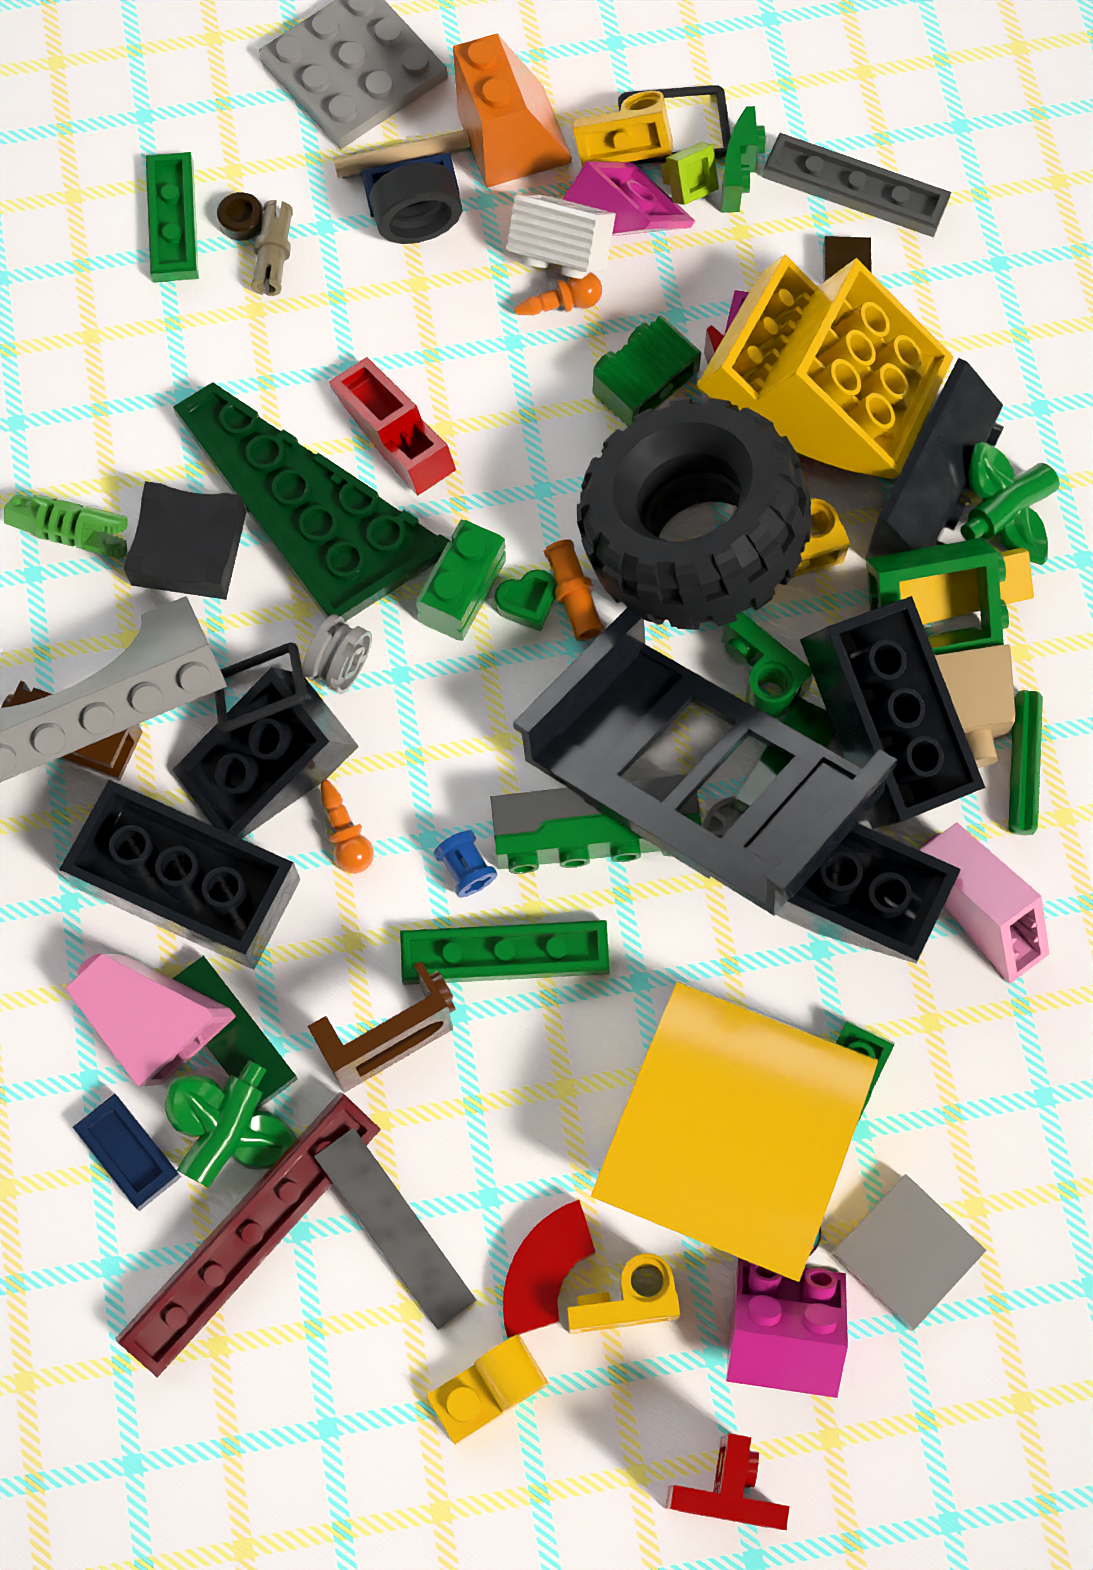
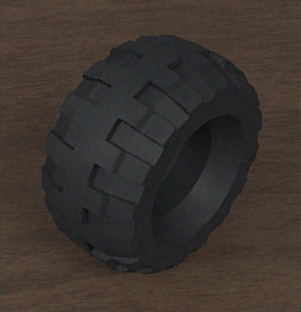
[577,398,813,630]

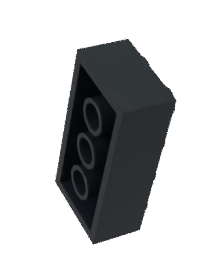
[59,780,301,970]

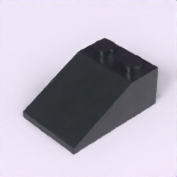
[172,667,359,839]
[776,823,961,964]

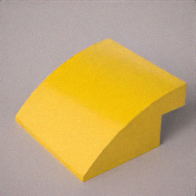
[696,254,954,479]
[590,981,878,1282]

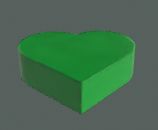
[494,569,556,632]

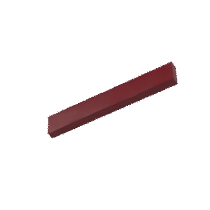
[115,1092,381,1378]

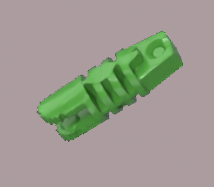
[4,494,128,558]

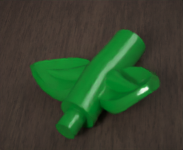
[960,441,1060,565]
[165,1060,297,1188]

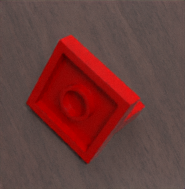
[665,1433,790,1531]

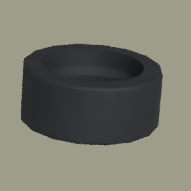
[369,162,463,244]

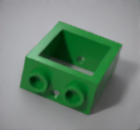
[866,538,1009,655]

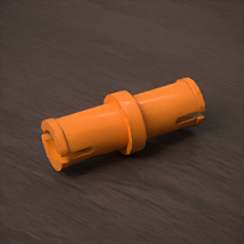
[543,539,605,641]

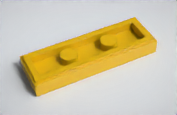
[900,547,1034,624]

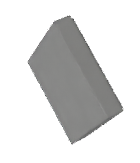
[831,1173,987,1331]

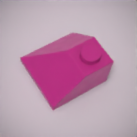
[563,161,696,236]

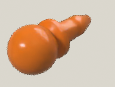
[514,272,602,316]
[320,780,374,874]

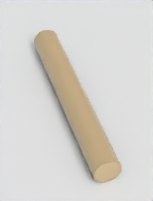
[333,129,470,178]

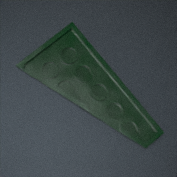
[173,382,452,622]

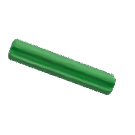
[1008,690,1043,836]

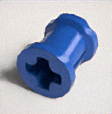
[433,830,498,898]

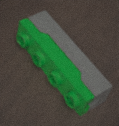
[490,774,702,874]

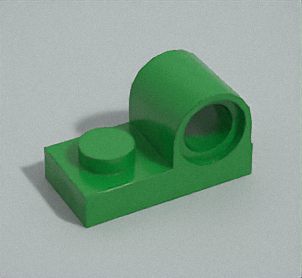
[721,612,813,719]

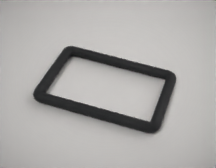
[618,85,731,164]
[214,642,307,732]

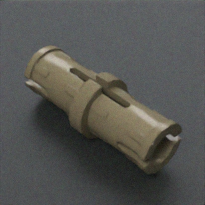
[251,200,293,296]

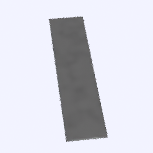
[314,1128,477,1330]

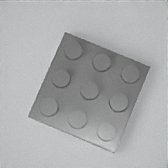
[259,0,448,150]

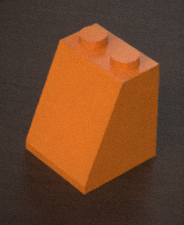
[453,33,572,188]

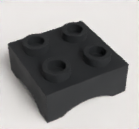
[123,481,246,600]

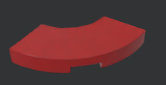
[503,1199,596,1339]

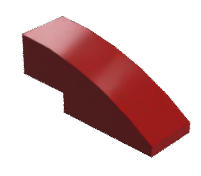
[328,357,456,496]

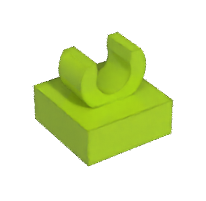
[660,142,719,205]

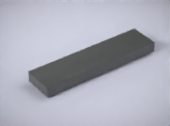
[762,132,952,238]

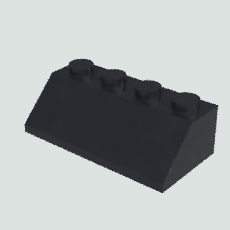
[865,357,1005,560]
[799,596,986,829]

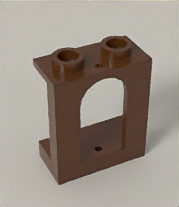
[307,961,456,1093]

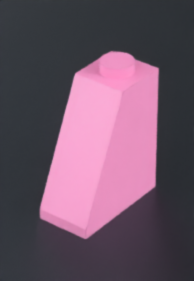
[919,822,1050,984]
[65,953,236,1087]

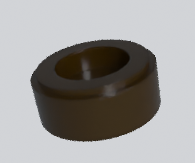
[217,192,264,241]

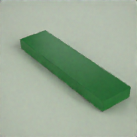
[400,920,610,985]

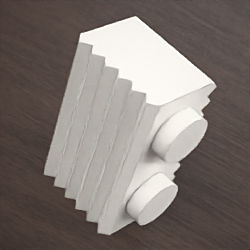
[506,193,616,279]

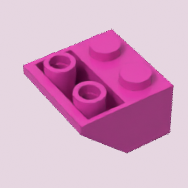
[726,1258,848,1398]

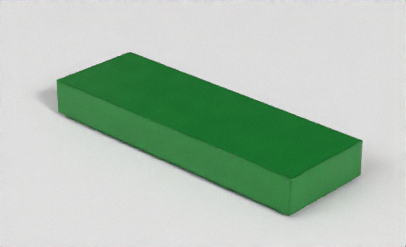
[146,152,199,283]

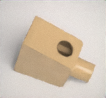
[935,644,1015,768]

